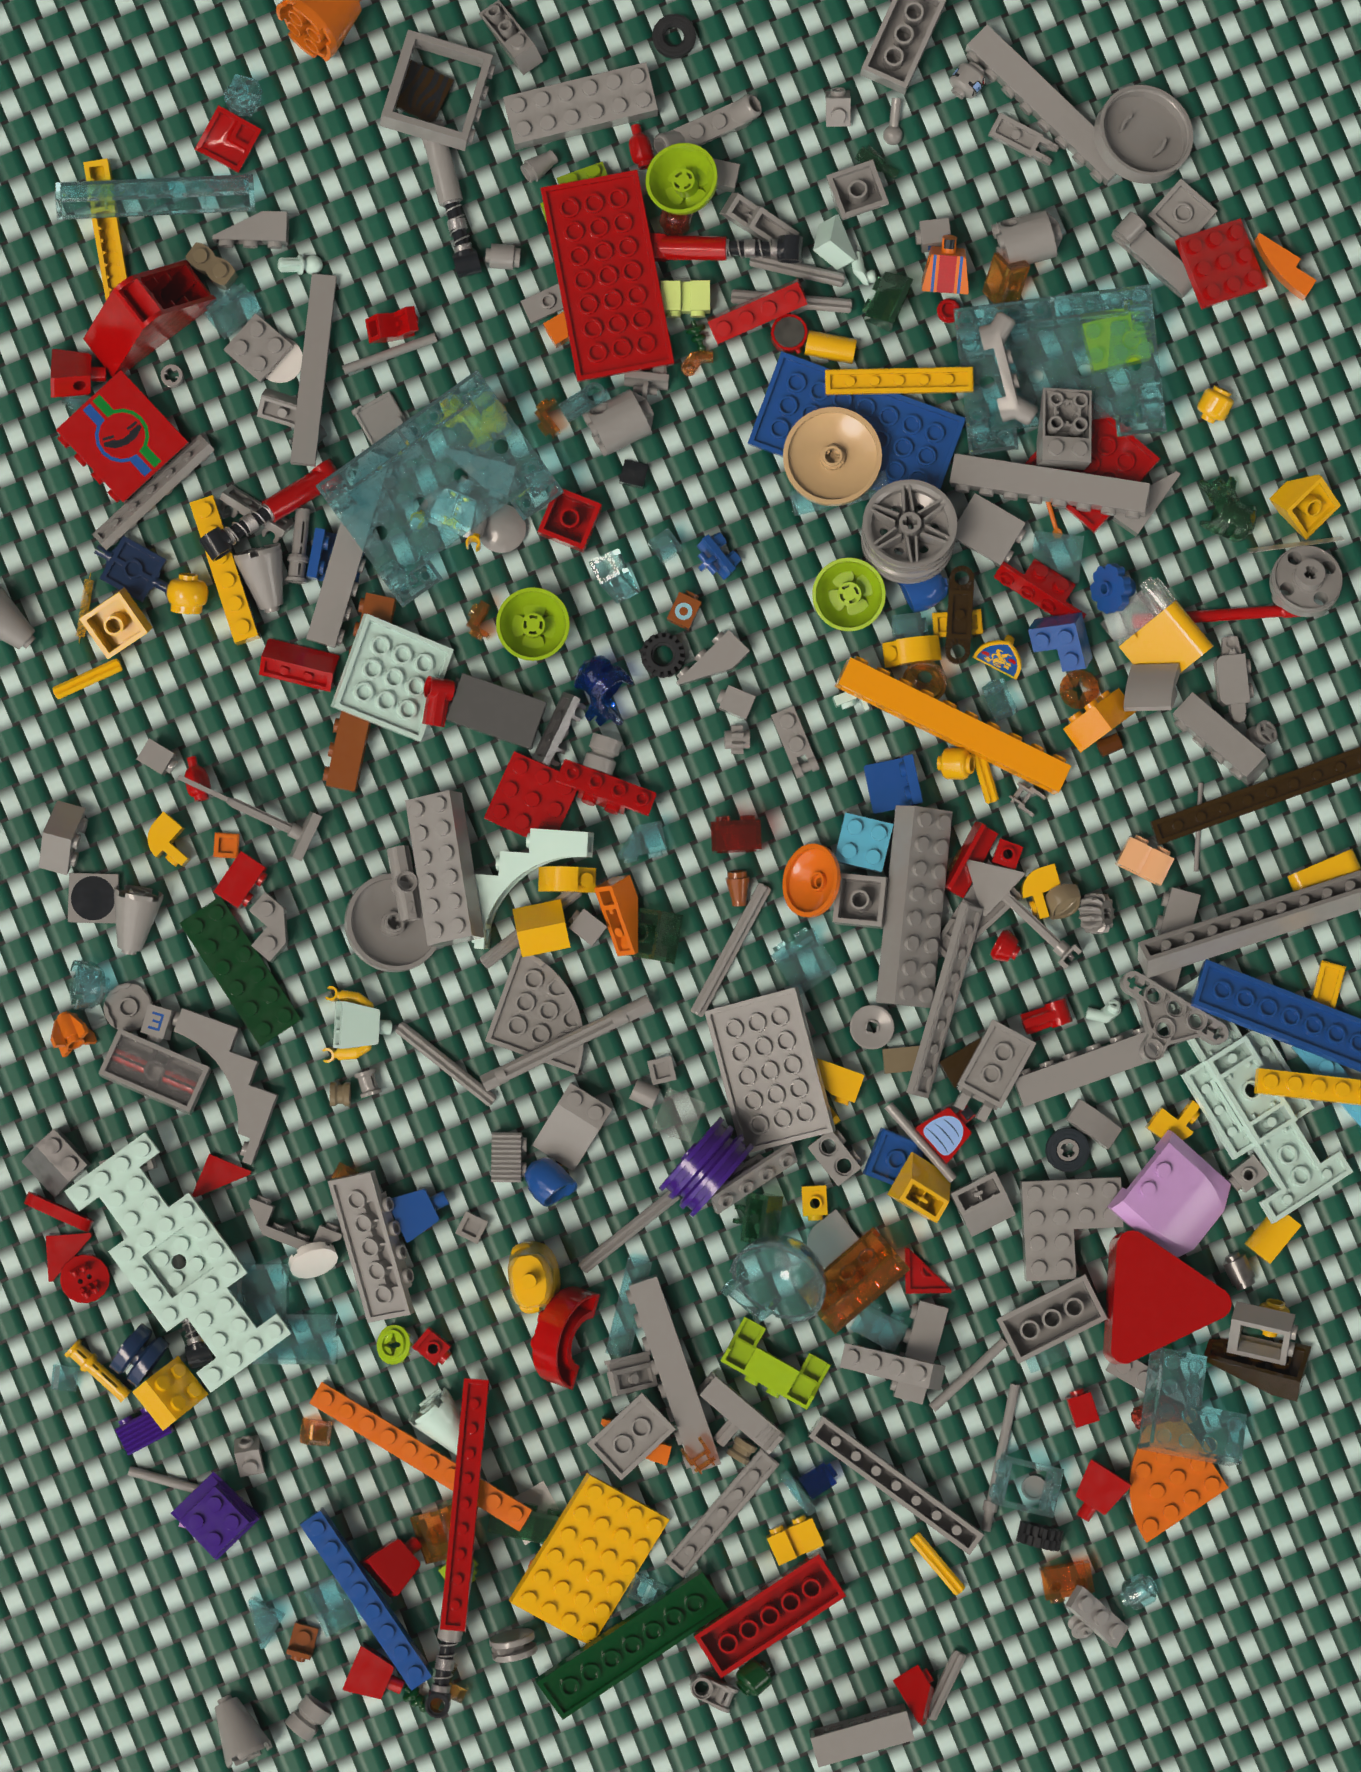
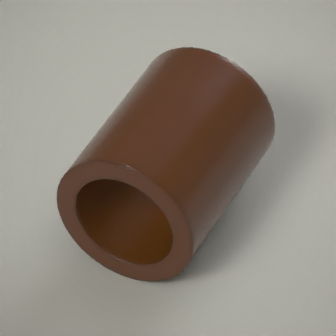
[1096,733,1123,757]

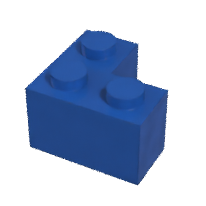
[1028,612,1093,672]

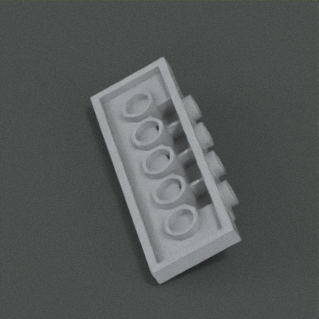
[328,1170,415,1323]

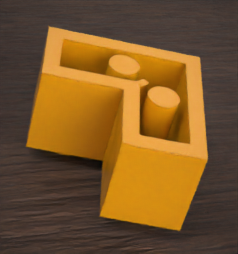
[1063,688,1137,753]

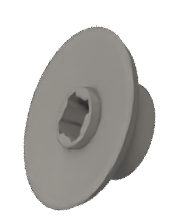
[850,1005,894,1049]

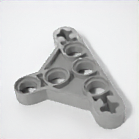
[1120,971,1229,1062]

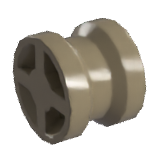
[330,1082,351,1107]
[726,1435,757,1465]

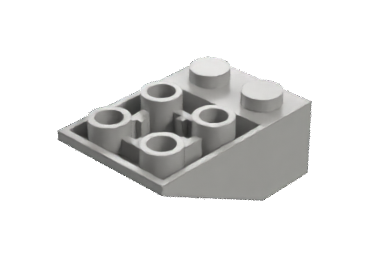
[1036,388,1092,470]

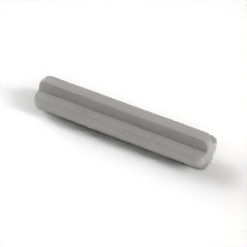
[928,1650,966,1721]

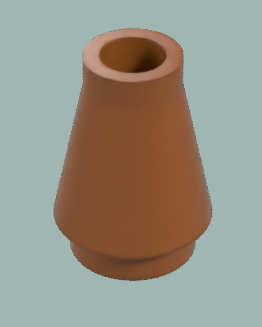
[725,870,750,907]

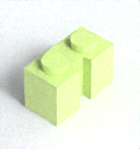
[661,280,710,318]

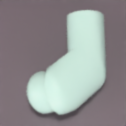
[851,251,877,286]
[1085,1000,1121,1023]

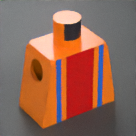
[921,235,969,294]

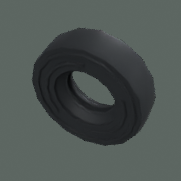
[652,14,696,59]

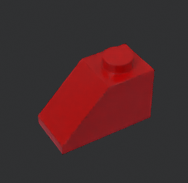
[893,1665,934,1726]

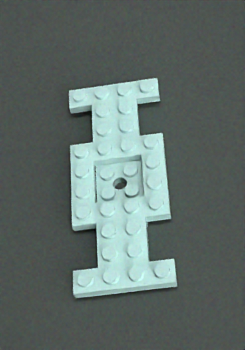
[1157,961,1353,1224]
[64,1132,292,1393]

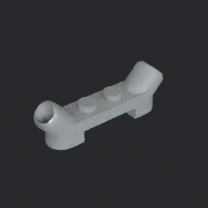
[653,94,762,154]
[979,312,1038,425]

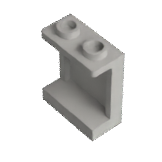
[955,493,1026,567]

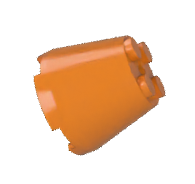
[276,0,362,62]

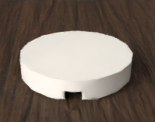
[288,1241,338,1279]

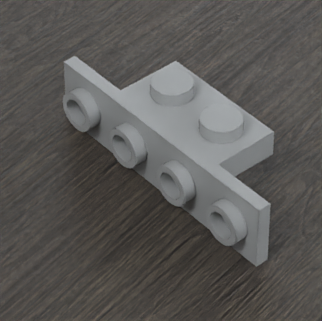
[710,1143,798,1214]

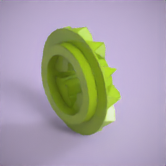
[377,1325,413,1365]

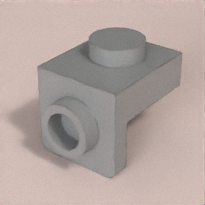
[825,87,851,127]
[234,1435,265,1477]

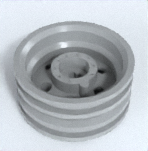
[861,480,957,584]

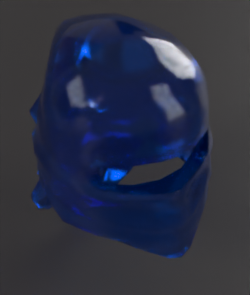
[574,655,634,726]

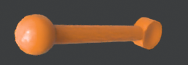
[1046,502,1062,538]

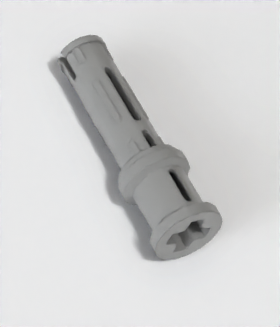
[285,508,311,584]

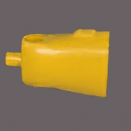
[508,1241,561,1314]

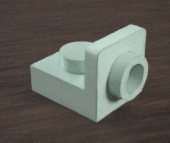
[832,692,870,712]

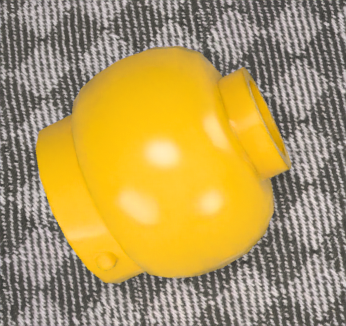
[167,573,208,614]

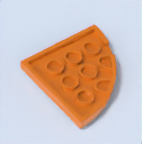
[1129,1404,1229,1543]

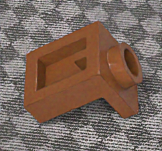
[286,1622,319,1662]

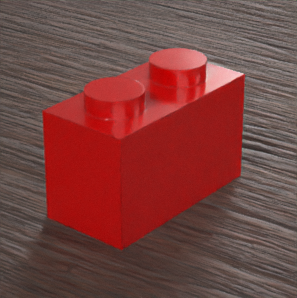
[213,851,268,909]

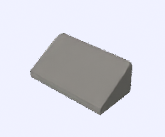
[257,389,298,428]

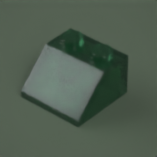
[862,272,913,332]
[626,907,683,964]

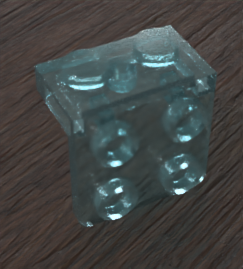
[771,927,837,995]

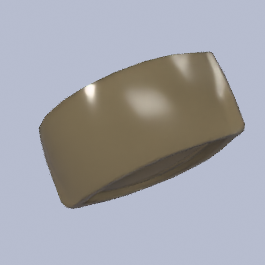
[1044,884,1081,920]

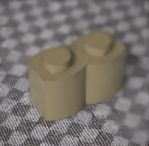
[186,242,238,290]

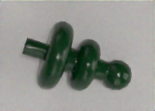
[686,320,706,352]
[402,1685,426,1712]

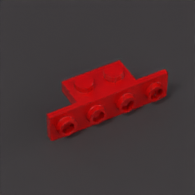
[994,558,1087,619]
[556,759,656,816]

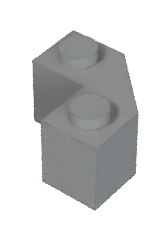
[249,892,289,962]

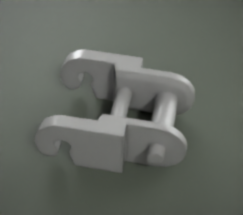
[1009,782,1046,817]

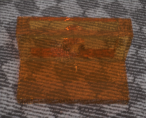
[982,252,1030,309]

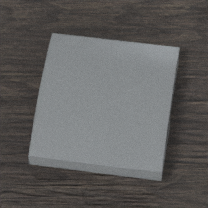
[1124,663,1181,711]

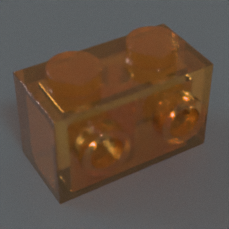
[1039,1560,1095,1603]

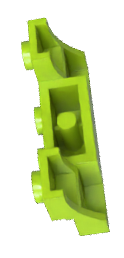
[720,1316,831,1410]

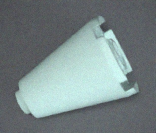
[408,1387,461,1456]

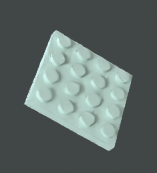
[331,614,454,742]

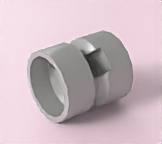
[582,733,623,776]
[285,1694,332,1742]

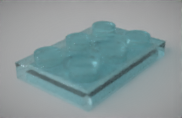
[304,1568,393,1637]

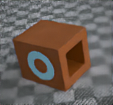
[667,590,702,631]

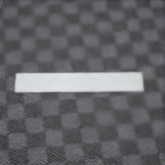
[1247,536,1345,553]

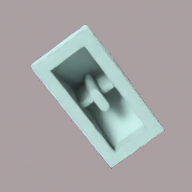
[813,214,857,270]

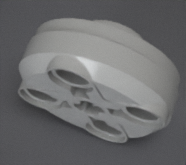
[1269,545,1343,617]

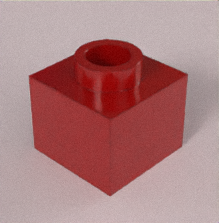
[991,838,1023,870]

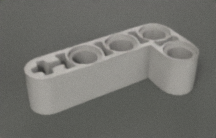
[1111,212,1192,298]

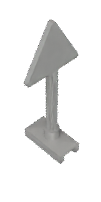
[177,775,322,861]
[966,860,1083,969]

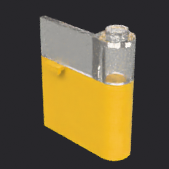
[1100,576,1213,673]

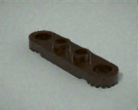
[945,566,974,664]

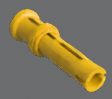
[64,1339,131,1402]

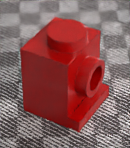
[412,1327,452,1366]

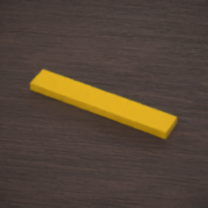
[825,367,974,395]

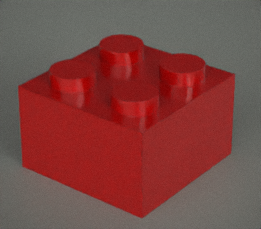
[537,486,602,553]

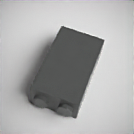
[446,673,547,750]

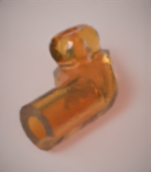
[681,350,713,376]

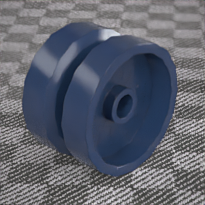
[109,1323,170,1388]

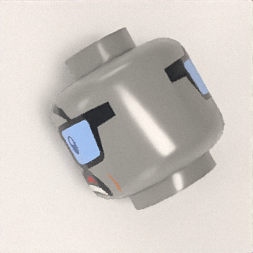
[949,61,986,99]

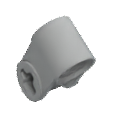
[690,1673,739,1713]

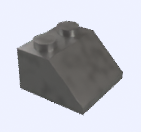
[21,1128,91,1198]

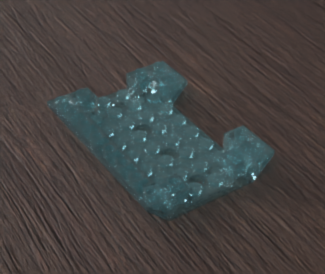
[953,284,1167,455]
[316,370,564,608]

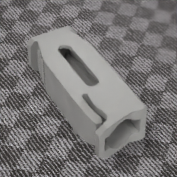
[696,1372,785,1455]

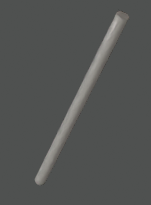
[1194,783,1203,872]

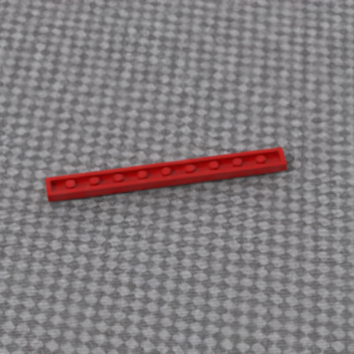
[440,1378,490,1632]

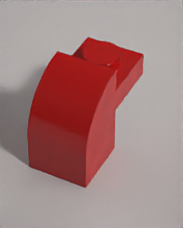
[365,306,418,344]

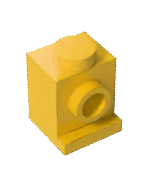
[801,1185,828,1221]

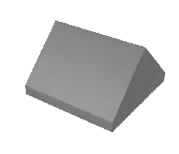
[826,159,889,220]

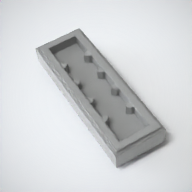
[521,284,563,324]

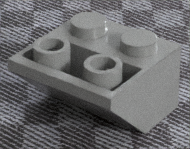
[950,1170,1016,1237]

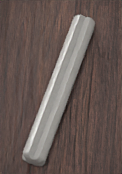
[749,256,845,287]

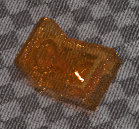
[534,398,560,439]
[466,600,491,641]

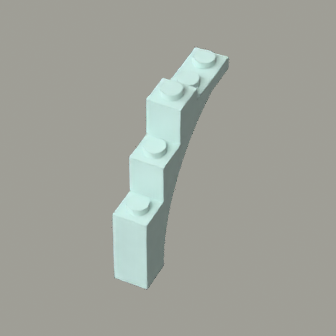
[472,828,594,949]

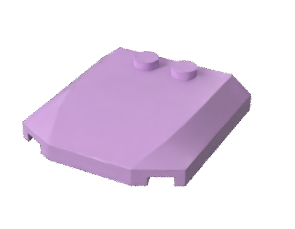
[1107,1130,1231,1258]

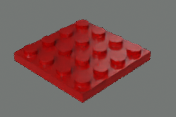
[1025,401,1160,534]

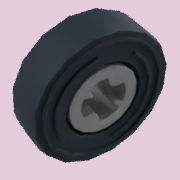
[1045,1128,1090,1172]

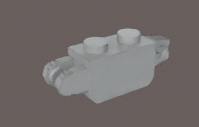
[1213,636,1254,725]

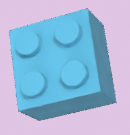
[835,812,893,873]

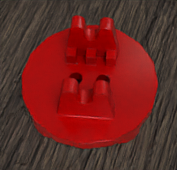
[60,1254,110,1303]

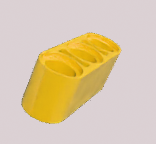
[1287,848,1361,892]

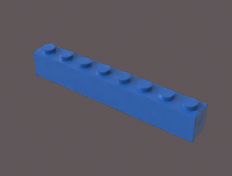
[300,1507,434,1691]

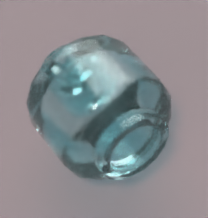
[1120,1573,1158,1610]

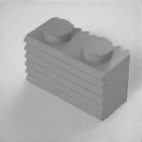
[491,1132,527,1182]

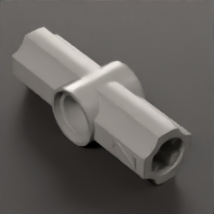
[387,845,422,923]

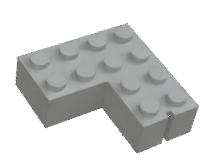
[1020,1176,1123,1281]

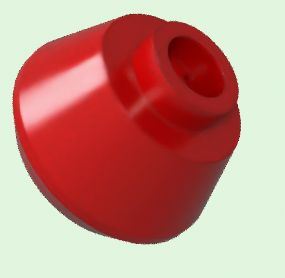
[990,930,1021,962]

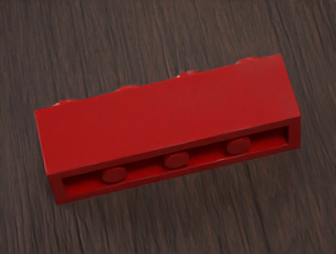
[708,278,808,344]

